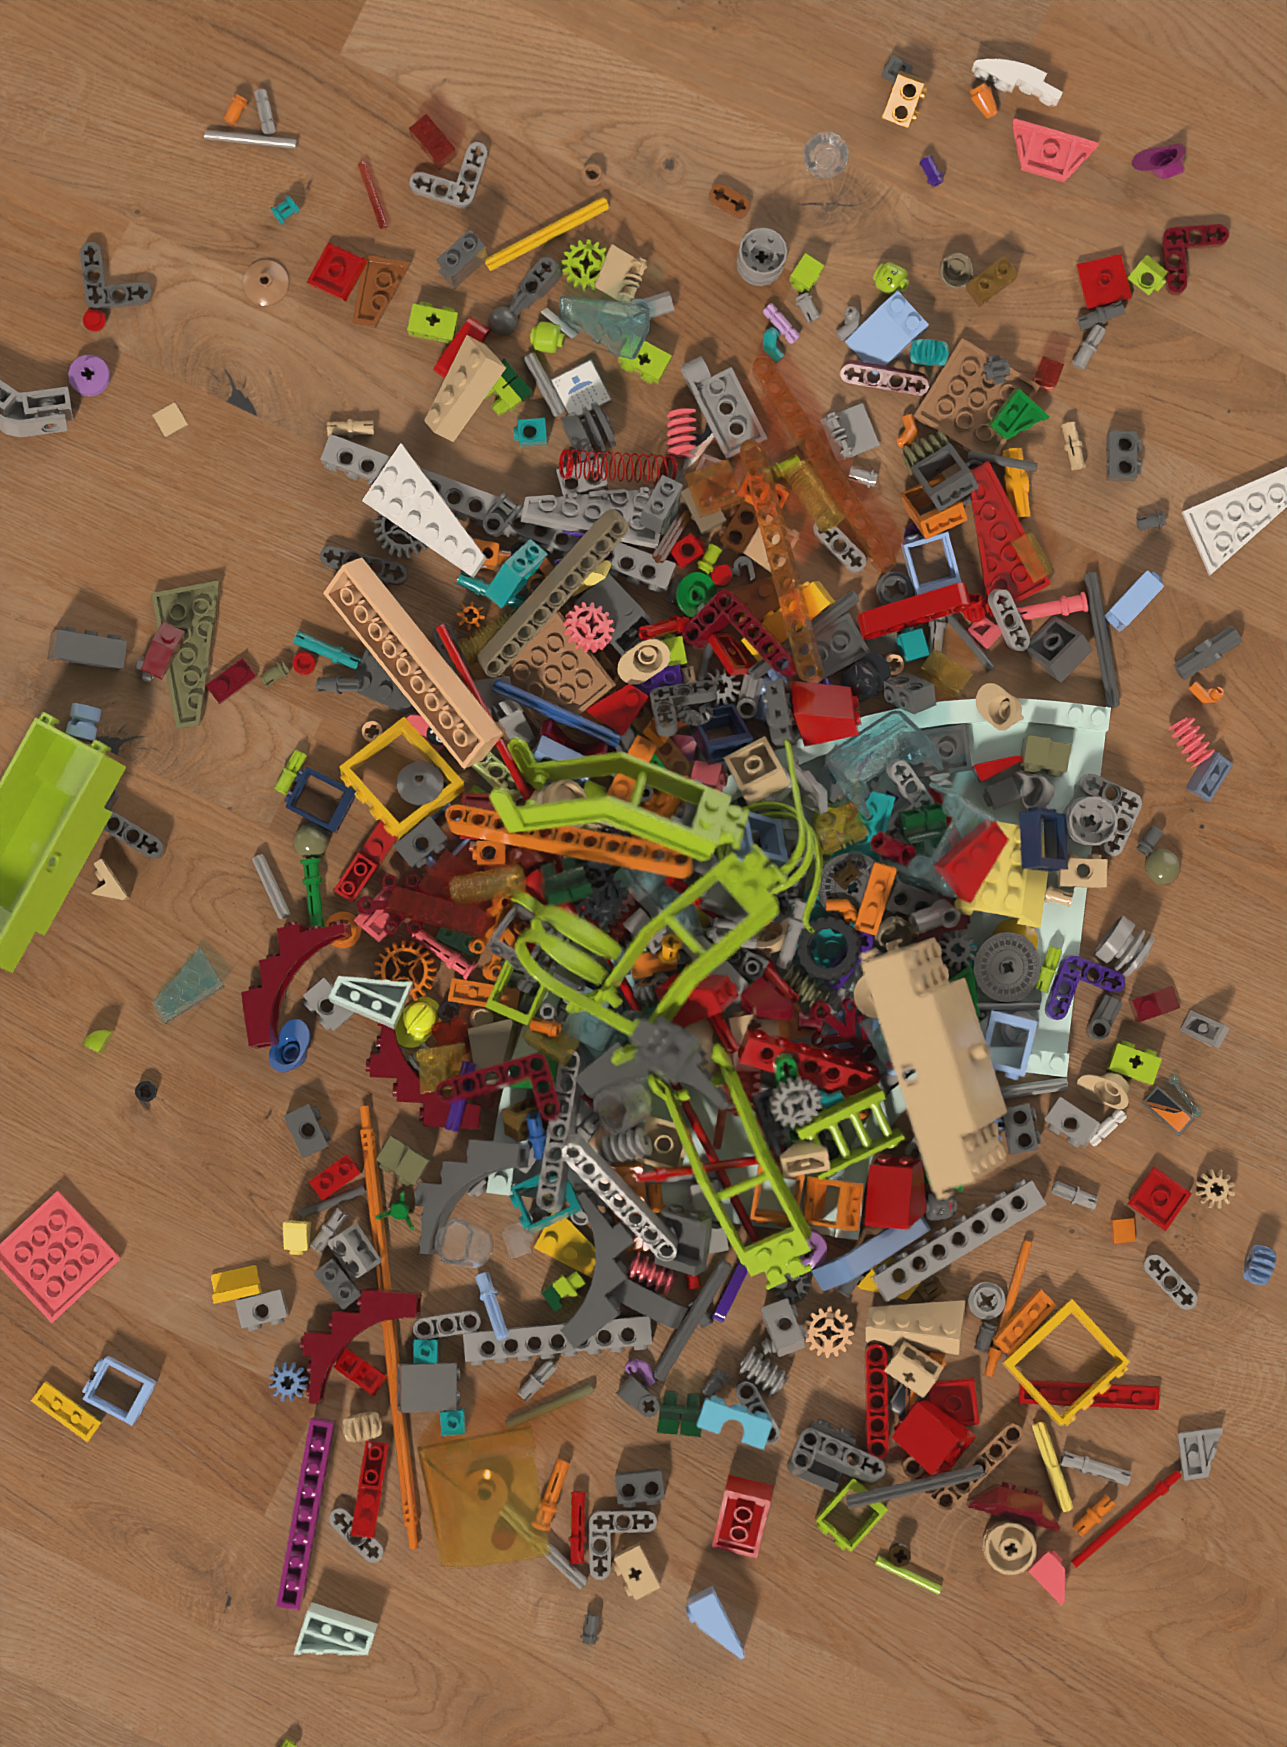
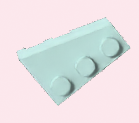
[329,976,413,1029]
[294,1602,378,1655]

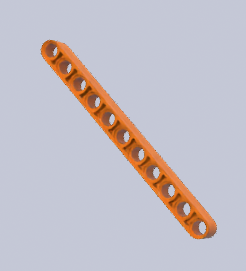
[445,804,694,878]

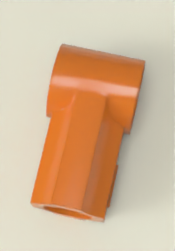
[631,951,678,978]

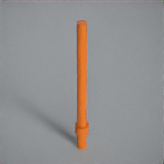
[984,1240,1032,1377]

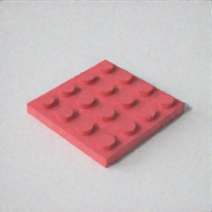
[0,1191,122,1323]

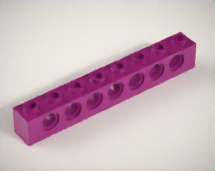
[276,1417,336,1611]

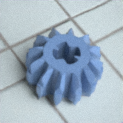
[1243,1245,1277,1285]
[269,1362,308,1402]

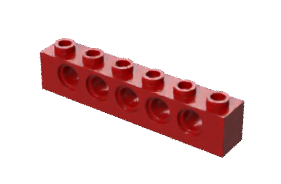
[737,1028,881,1096]

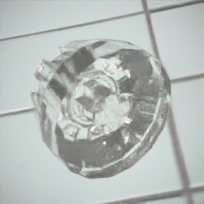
[803,132,849,179]

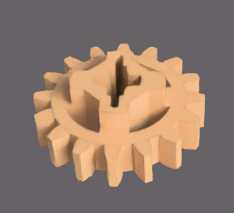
[804,1306,854,1358]

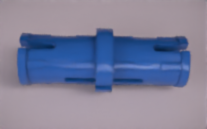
[526,1112,547,1160]

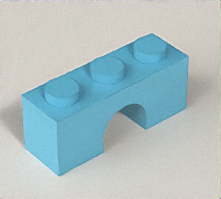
[696,1395,773,1450]

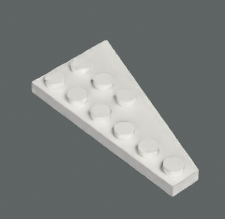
[362,443,487,578]
[1182,467,1287,576]

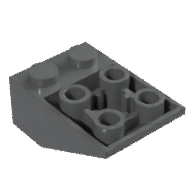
[573,573,655,656]

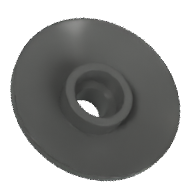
[397,761,444,805]

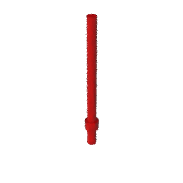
[636,1155,758,1182]
[1070,1470,1182,1568]

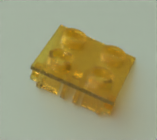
[811,800,869,854]
[415,1043,465,1093]

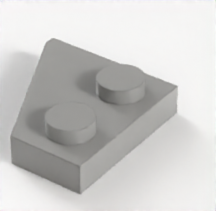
[1176,1427,1223,1481]

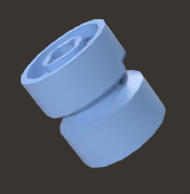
[65,703,102,741]

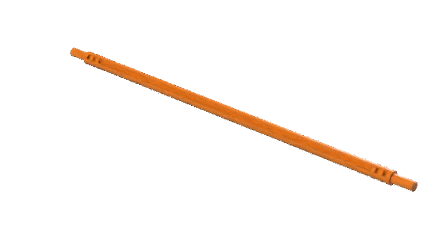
[360,1105,418,1549]

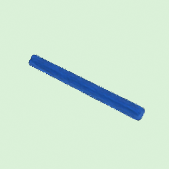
[492,680,621,747]

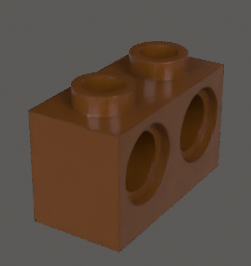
[718,500,766,556]

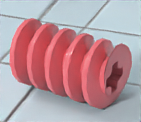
[667,408,696,459]
[1167,717,1215,768]
[626,1251,678,1297]

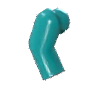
[762,328,785,363]
[809,1089,845,1109]

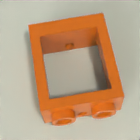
[900,474,968,539]
[750,1161,805,1228]
[803,1176,864,1231]

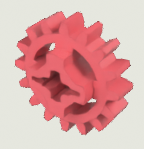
[563,602,614,653]

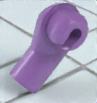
[625,1358,657,1386]

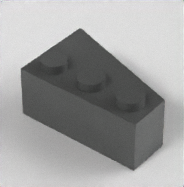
[47,626,127,670]

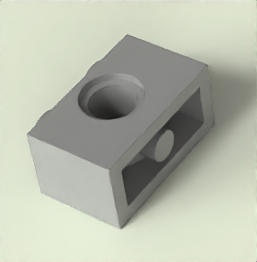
[303,978,356,1031]
[1044,1097,1101,1148]
[235,1288,289,1331]
[761,1299,807,1357]

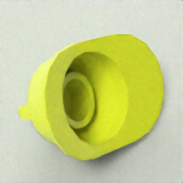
[395,997,441,1048]

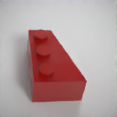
[934,819,1009,903]

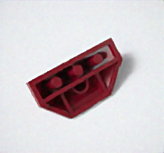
[966,1481,1060,1532]

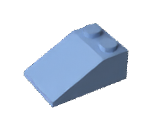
[845,291,929,376]
[685,1586,745,1659]

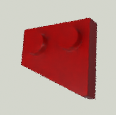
[708,633,756,675]
[586,684,649,736]

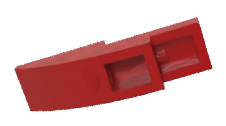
[334,818,401,903]
[350,1440,389,1539]

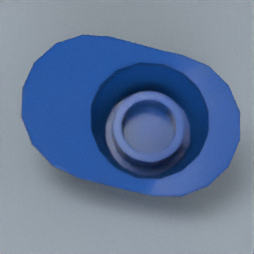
[269,1019,310,1072]

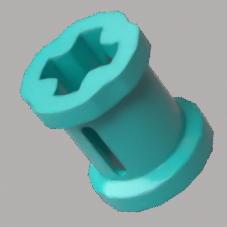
[269,195,300,225]

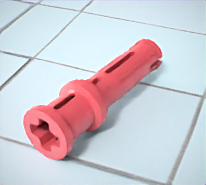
[1016,592,1088,621]
[410,928,478,980]

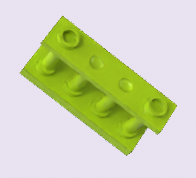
[794,1084,905,1180]

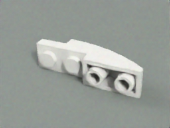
[971,59,1063,107]

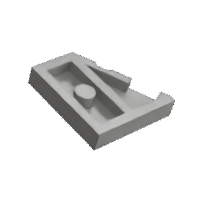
[787,756,828,814]

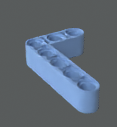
[811,1216,931,1291]

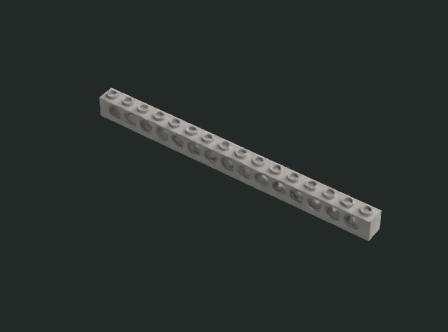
[320,434,676,594]

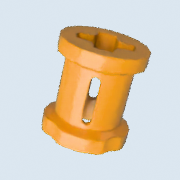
[658,934,682,965]

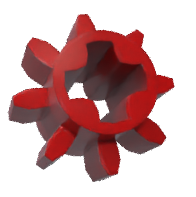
[961,593,990,622]

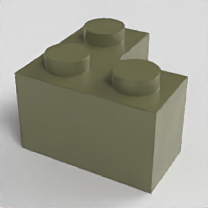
[1019,735,1072,777]
[376,1135,431,1186]

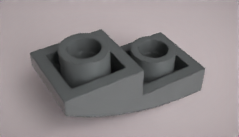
[726,947,769,981]

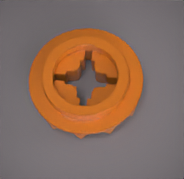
[325,911,362,949]

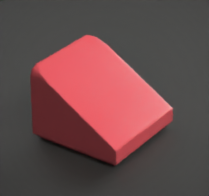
[967,616,1002,649]

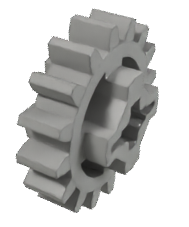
[769,1077,822,1128]

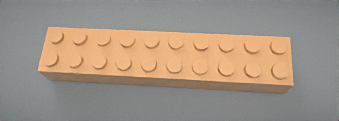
[323,558,504,769]

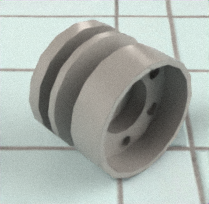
[736,228,787,286]
[1063,796,1118,845]
[1094,915,1155,977]

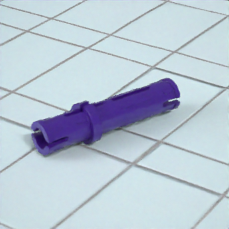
[444,1060,477,1132]

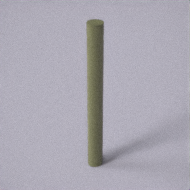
[505,1383,594,1430]

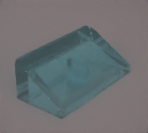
[861,1017,892,1064]

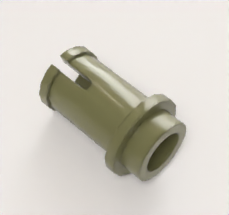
[259,661,290,688]

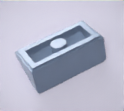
[1186,751,1233,803]

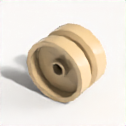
[530,779,587,836]
[982,1519,1036,1575]

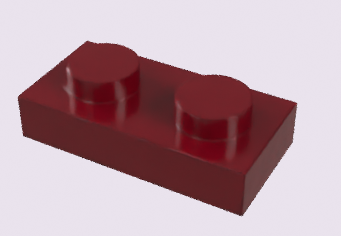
[205,658,257,704]

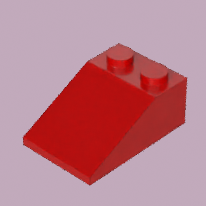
[712,1475,774,1559]

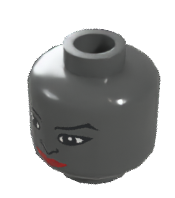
[925,1190,957,1221]

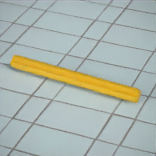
[485,197,609,271]

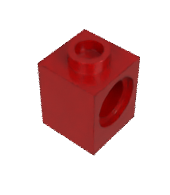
[670,533,705,570]

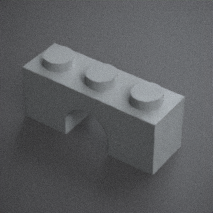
[686,1178,729,1254]

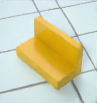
[211,1265,262,1304]

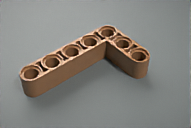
[901,1422,1024,1512]

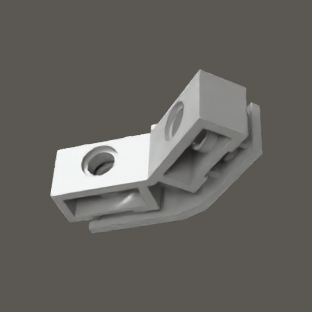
[0,380,73,437]

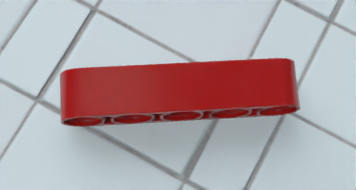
[856,582,971,640]
[864,1343,889,1459]

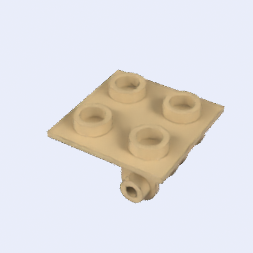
[594,244,647,307]
[743,513,800,575]

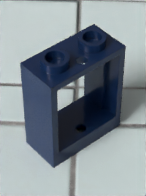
[689,703,753,765]
[284,766,356,834]
[1019,807,1068,872]

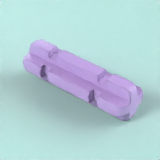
[763,303,800,344]

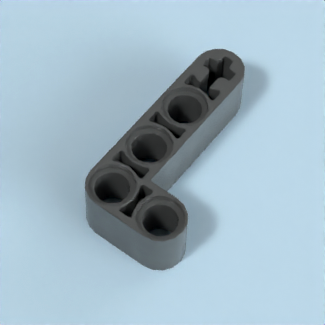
[103,786,166,859]
[607,1278,688,1329]
[787,1428,885,1484]

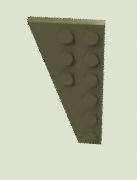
[151,580,220,730]

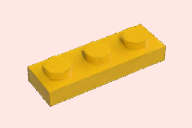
[31,1381,102,1442]

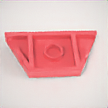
[1012,118,1099,183]

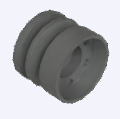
[560,402,616,462]

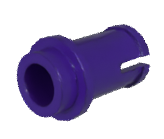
[919,156,944,187]

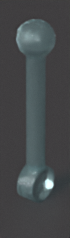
[1169,1076,1202,1117]

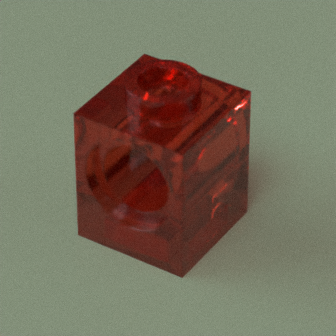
[1032,356,1064,391]

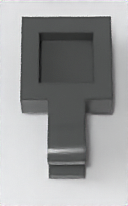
[881,55,922,91]

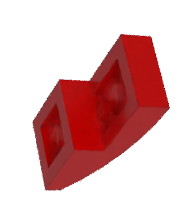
[333,1348,388,1396]

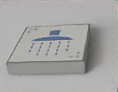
[550,360,612,418]

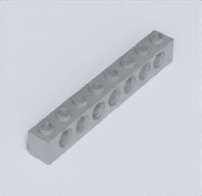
[871,1179,1047,1301]
[463,1315,652,1365]

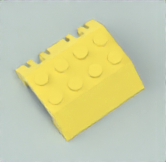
[954,820,1048,928]

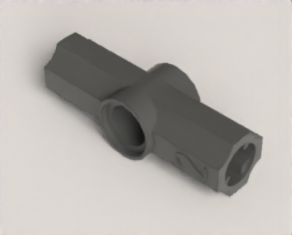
[1173,625,1243,681]

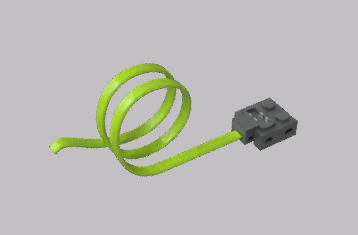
[716,678,823,933]
[511,890,702,1084]

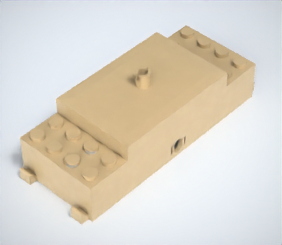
[860,938,1007,1200]

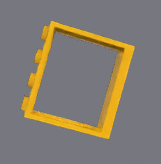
[340,716,465,840]
[1002,1299,1130,1426]

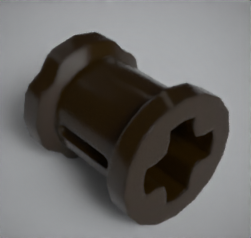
[831,860,862,891]
[916,1275,947,1303]
[888,1542,911,1567]

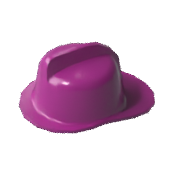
[1132,144,1185,179]

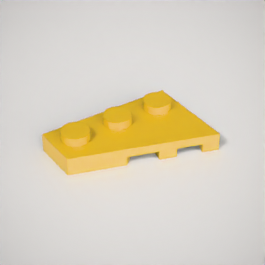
[534,1210,596,1279]

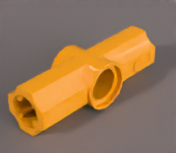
[1002,448,1030,520]

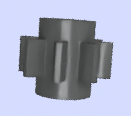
[983,354,1010,385]

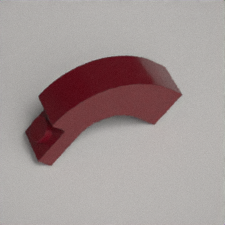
[539,718,618,757]

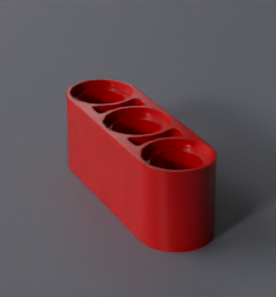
[433,317,490,379]

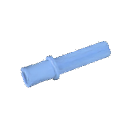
[475,1272,509,1341]

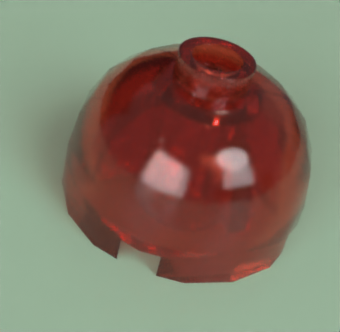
[507,845,554,875]

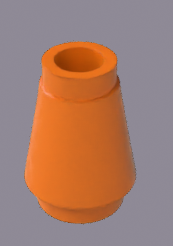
[970,83,999,119]

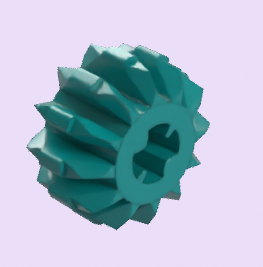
[910,339,949,366]

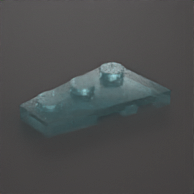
[152,947,225,1024]

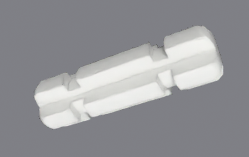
[1090,1109,1127,1146]

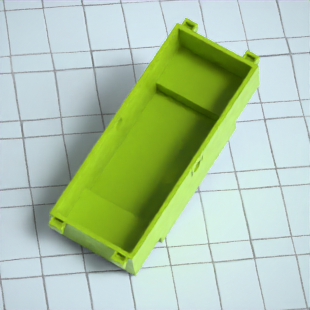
[0,712,126,973]

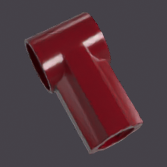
[870,831,916,866]

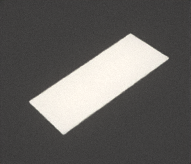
[541,308,578,339]
[498,699,524,716]

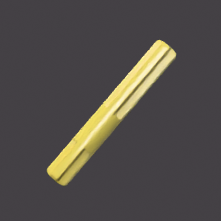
[1032,1421,1073,1512]

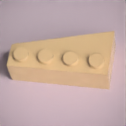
[424,335,506,442]
[866,1300,965,1355]

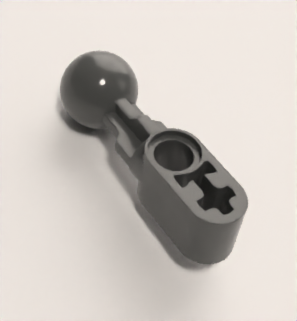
[489,257,563,336]

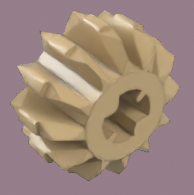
[1195,1169,1235,1209]
[342,1411,382,1442]

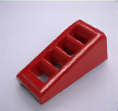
[972,755,1022,783]

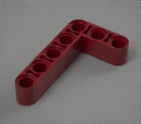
[682,590,799,678]
[435,1053,562,1122]

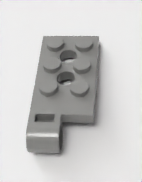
[680,356,768,460]

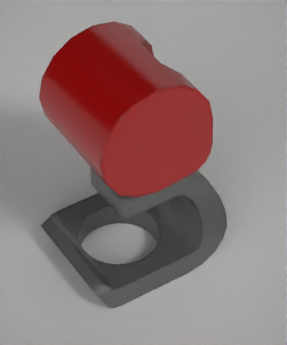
[712,556,755,588]

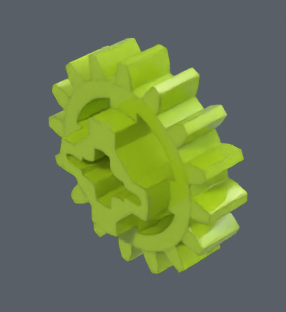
[562,239,607,291]

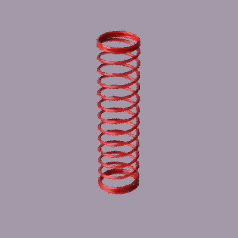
[559,449,677,484]

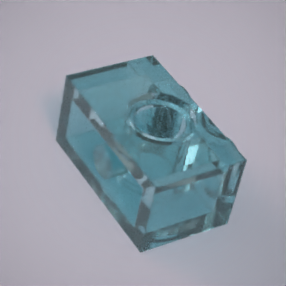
[561,1011,617,1052]

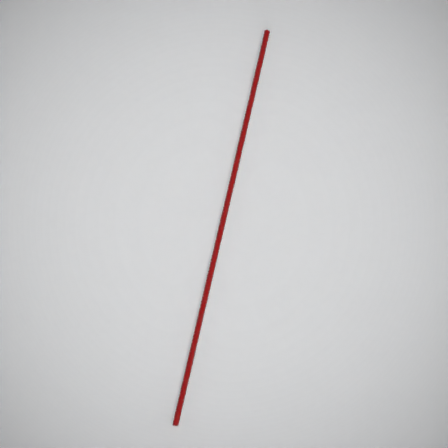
[436,624,761,1244]

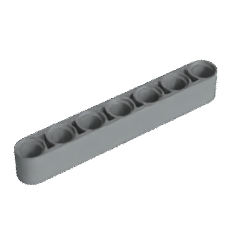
[626,872,750,1005]
[537,1050,586,1213]
[562,1134,678,1261]

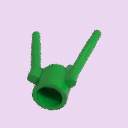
[375,1191,414,1230]

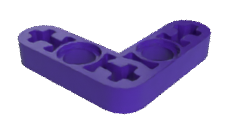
[1044,955,1125,1020]

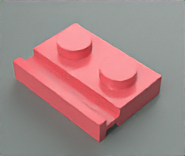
[354,887,400,944]

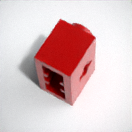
[309,1154,362,1201]

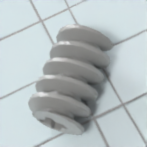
[599,1127,653,1165]
[739,1346,790,1397]

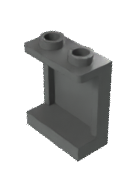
[436,230,488,290]
[654,1204,712,1276]
[397,1361,460,1412]
[791,1418,856,1492]

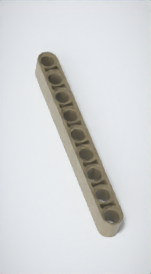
[477,509,629,677]

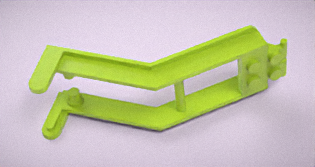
[490,737,750,861]
[566,844,788,1066]
[647,1044,812,1290]

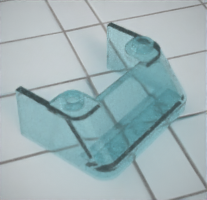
[825,710,943,819]
[887,782,997,898]

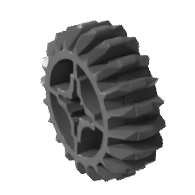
[374,512,428,558]

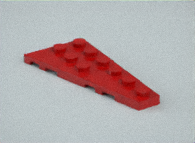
[970,461,1051,617]

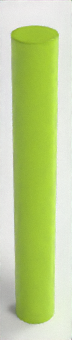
[875,1556,942,1595]

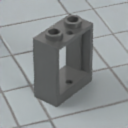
[911,443,979,512]
[486,902,556,972]

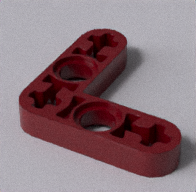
[1161,224,1229,295]

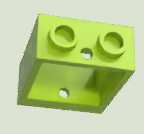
[485,960,553,1027]
[815,1477,888,1552]

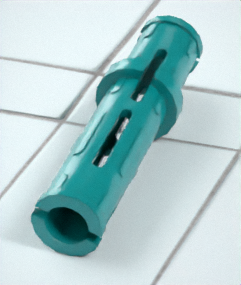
[456,571,525,610]
[293,630,362,671]

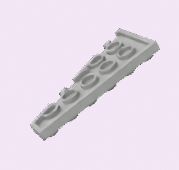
[521,487,660,549]

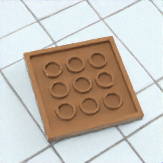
[913,338,1040,465]
[497,611,616,731]

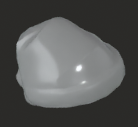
[1012,770,1055,809]

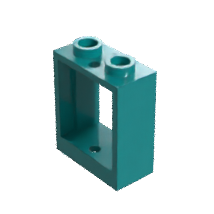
[484,539,548,609]
[509,1172,582,1234]

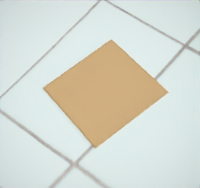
[153,402,188,437]

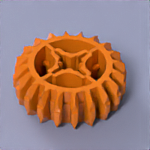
[374,940,437,1003]

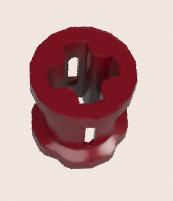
[797,1010,822,1033]

